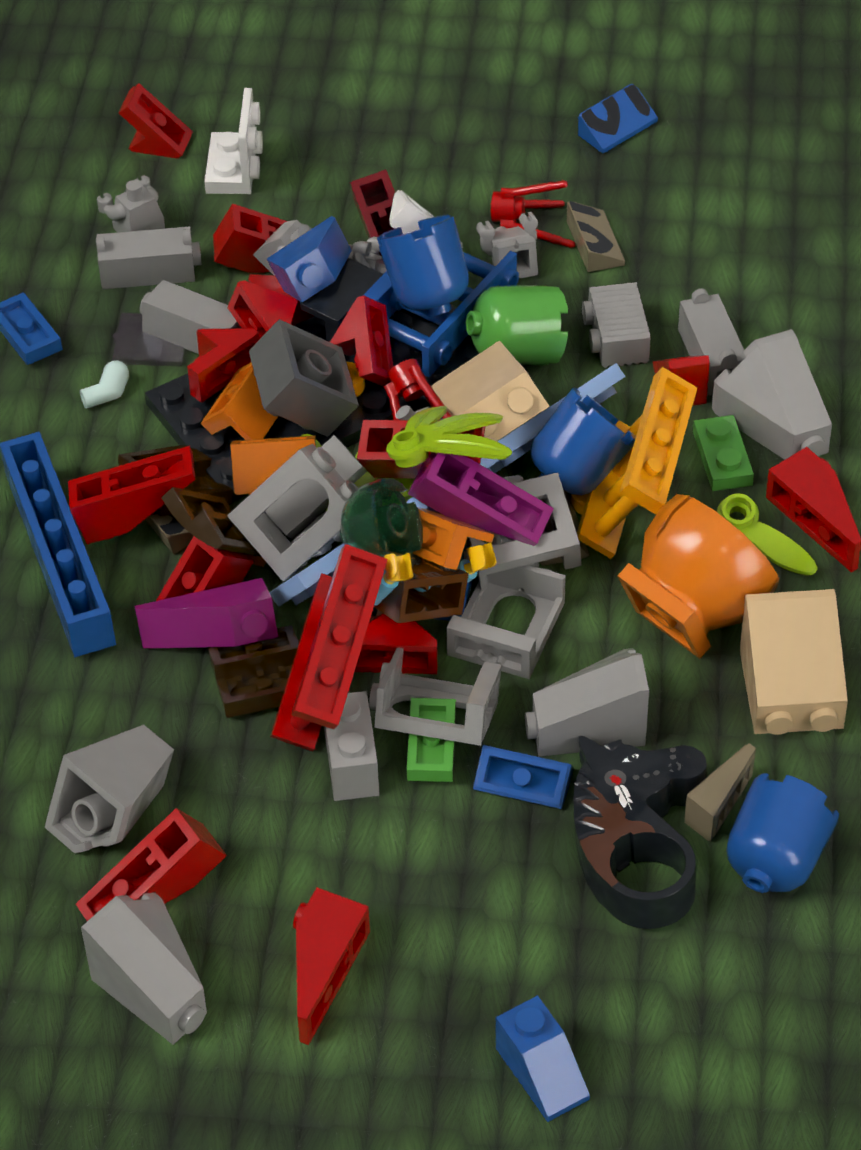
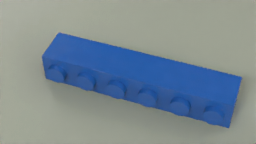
[0,432,116,658]

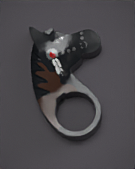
[574,736,707,929]

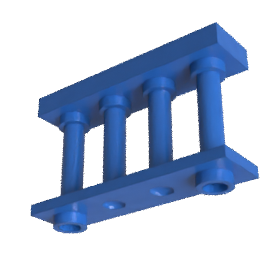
[348,251,519,377]

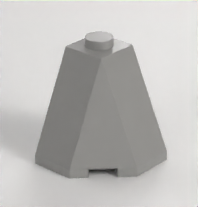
[712,329,832,460]
[525,648,649,757]
[45,725,174,853]
[81,893,207,1045]

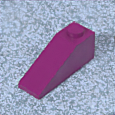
[408,452,554,546]
[134,578,278,649]

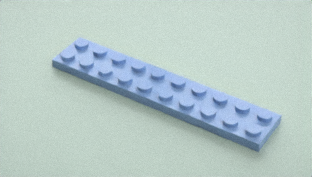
[269,363,626,606]

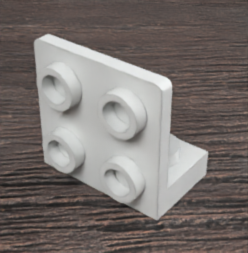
[205,88,263,194]

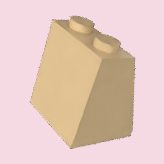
[431,340,550,442]
[740,589,848,735]

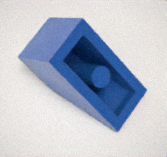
[267,216,352,302]
[496,995,590,1122]

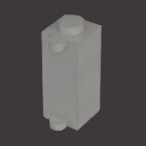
[96,227,202,289]
[140,280,242,354]
[678,288,746,396]
[265,435,367,539]

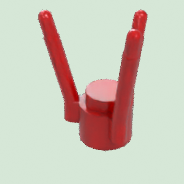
[491,180,575,248]
[384,359,451,420]

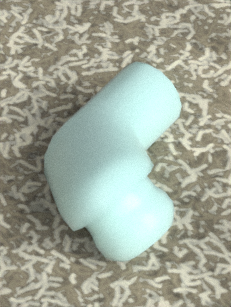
[80,360,129,409]

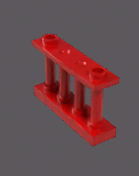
[270,544,388,752]

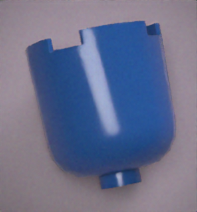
[377,215,469,316]
[531,387,636,496]
[726,773,839,893]

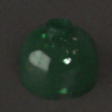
[340,478,423,562]

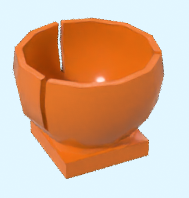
[617,494,780,659]

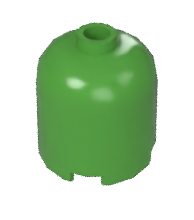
[466,285,568,366]

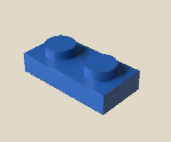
[0,292,63,365]

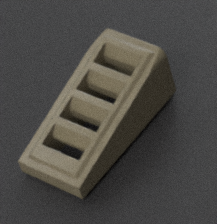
[684,743,756,841]

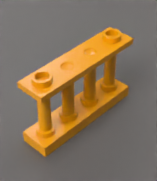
[577,367,697,559]

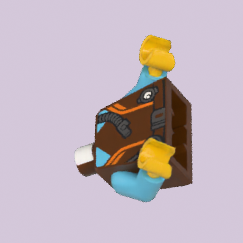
[374,543,497,623]

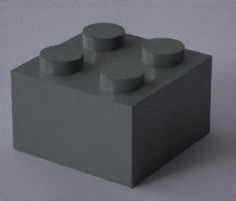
[249,319,359,437]

